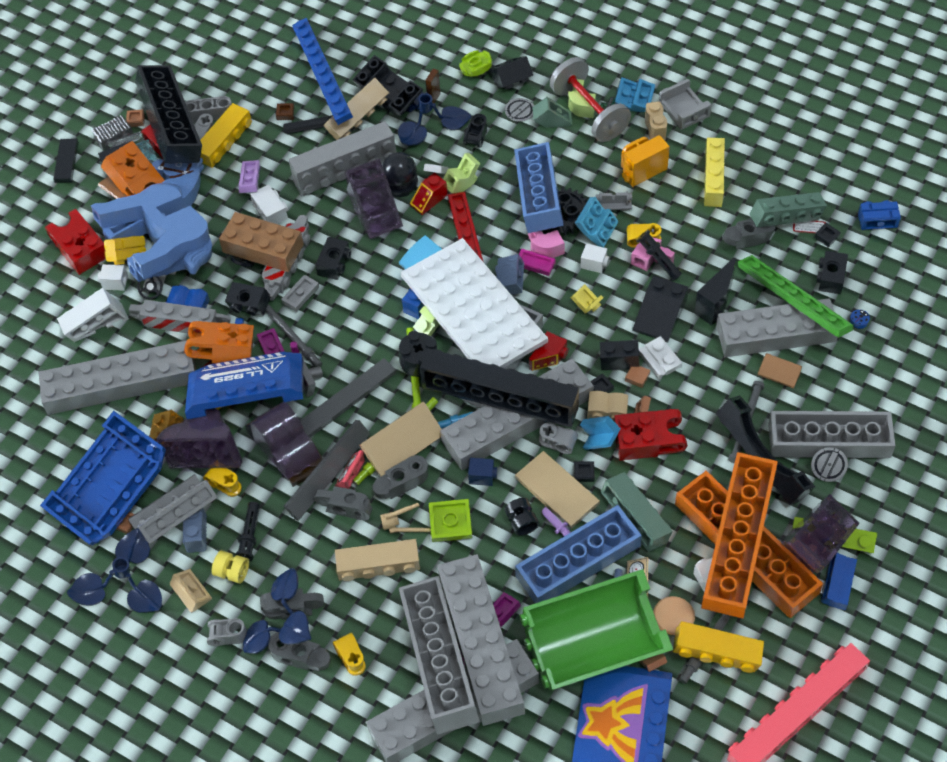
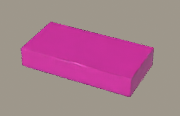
[519,249,556,276]

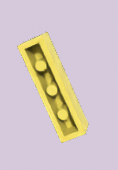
[704,137,725,207]

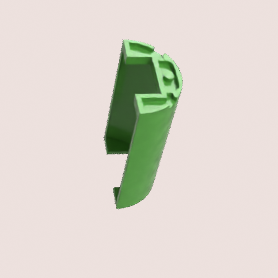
[519,569,673,690]

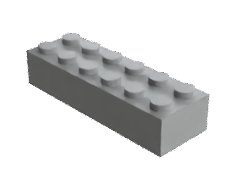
[289,121,396,196]
[716,298,838,358]
[768,411,895,458]

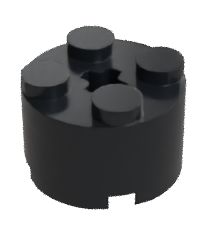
[399,331,437,377]

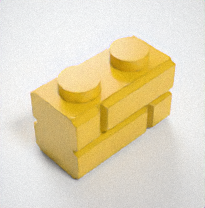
[104,236,146,265]

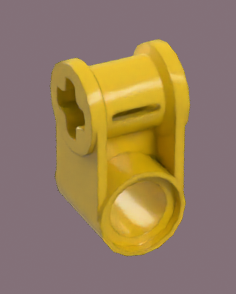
[626,223,662,248]
[203,462,242,497]
[332,633,366,676]

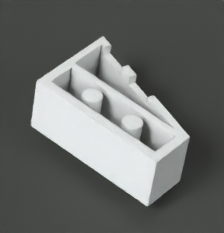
[57,288,129,342]

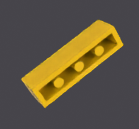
[200,103,252,168]
[673,621,764,673]

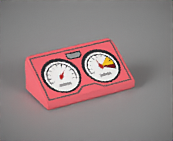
[335,450,365,489]

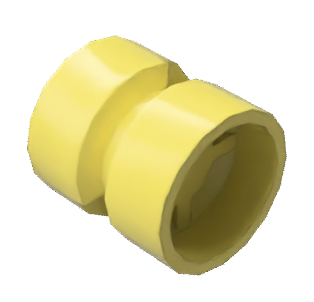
[212,550,249,584]

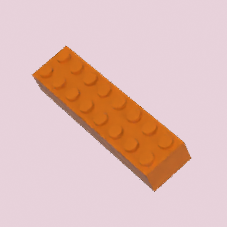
[701,452,778,619]
[675,471,823,619]

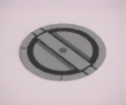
[505,98,534,121]
[811,447,848,482]

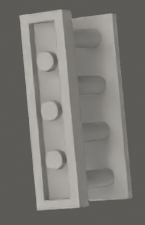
[128,474,218,544]

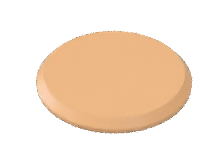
[653,596,695,635]

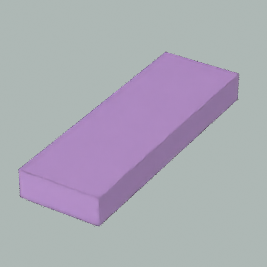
[239,160,260,193]

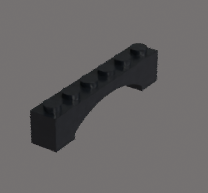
[716,395,815,505]

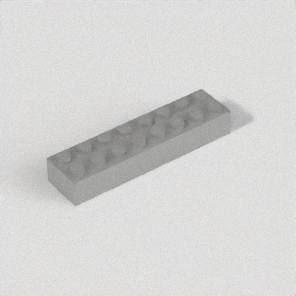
[38,340,196,415]
[440,359,594,470]
[437,554,525,726]
[399,576,480,735]
[366,639,539,762]

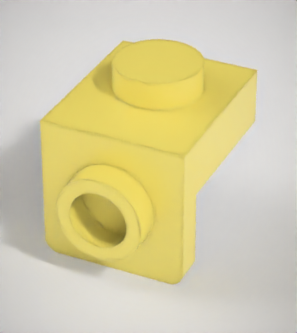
[570,284,604,314]

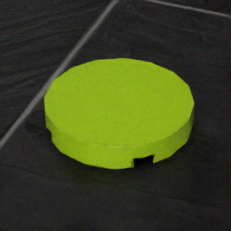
[459,50,493,77]

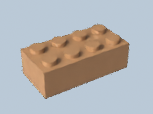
[219,212,304,272]

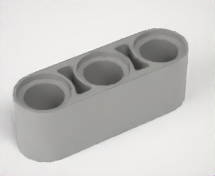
[185,96,232,123]

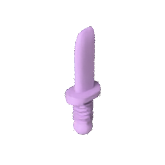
[542,507,571,536]

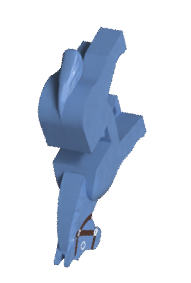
[91,158,212,282]

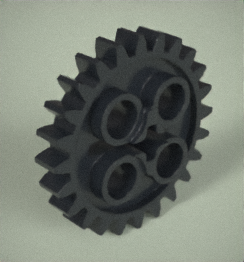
[543,187,587,236]

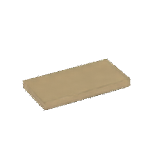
[359,401,442,477]
[515,451,600,529]

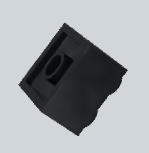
[487,56,533,90]

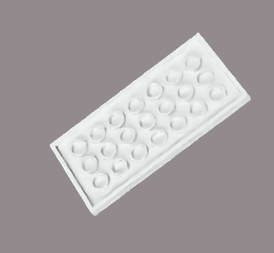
[401,238,548,368]

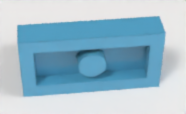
[580,416,621,450]

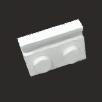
[639,336,682,379]

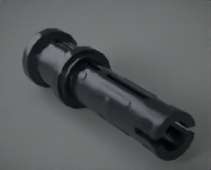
[636,230,682,281]
[235,501,260,562]

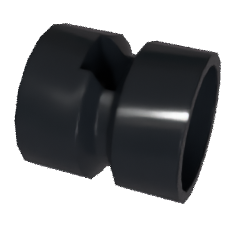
[504,498,539,536]

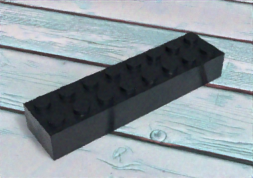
[135,65,202,164]
[420,349,579,428]

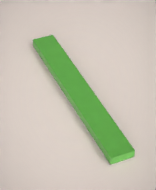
[738,255,853,338]

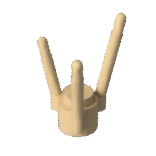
[380,503,431,534]

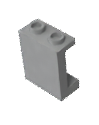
[659,79,712,130]

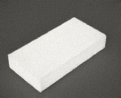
[424,164,449,174]

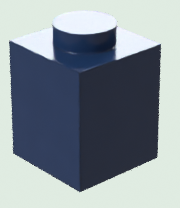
[468,458,498,486]

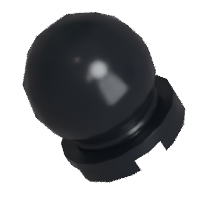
[382,152,418,197]

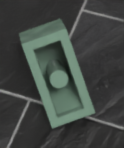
[532,97,573,128]

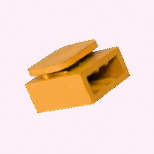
[621,135,670,187]

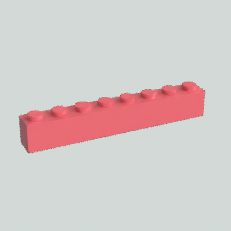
[727,643,870,762]

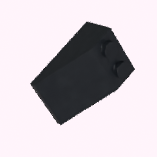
[694,258,736,326]
[633,275,689,343]

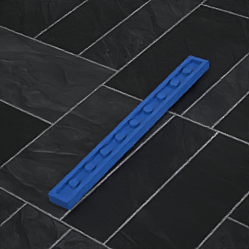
[292,18,353,125]

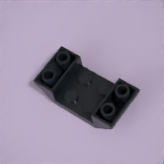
[352,55,423,116]

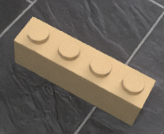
[324,78,389,140]
[335,539,420,581]

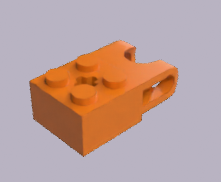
[100,141,165,196]
[184,321,254,363]

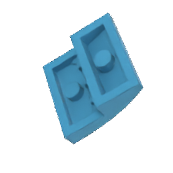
[614,77,655,112]

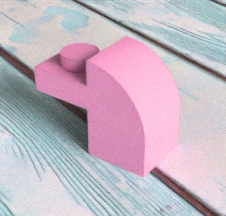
[528,230,565,258]
[631,238,675,271]

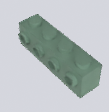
[750,192,827,227]
[601,472,673,552]

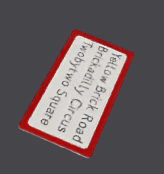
[793,221,826,233]

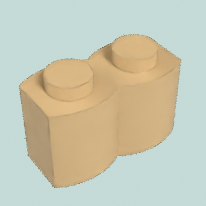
[645,101,667,140]
[587,391,628,421]

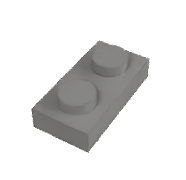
[281,275,319,312]

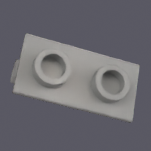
[595,191,632,210]

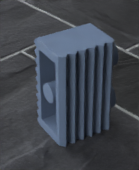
[495,254,524,295]
[183,508,207,553]

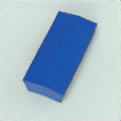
[821,553,857,611]

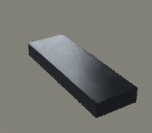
[53,138,79,183]

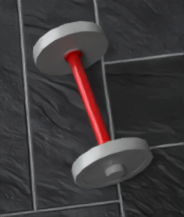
[550,57,631,142]

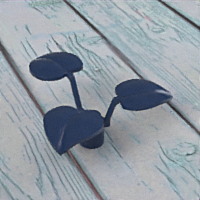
[398,92,472,146]
[67,528,162,613]
[243,568,311,654]

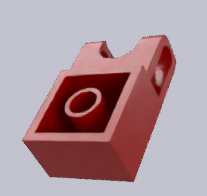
[45,209,106,275]
[614,409,688,461]

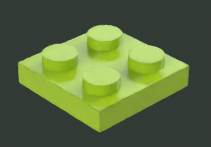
[429,499,472,542]

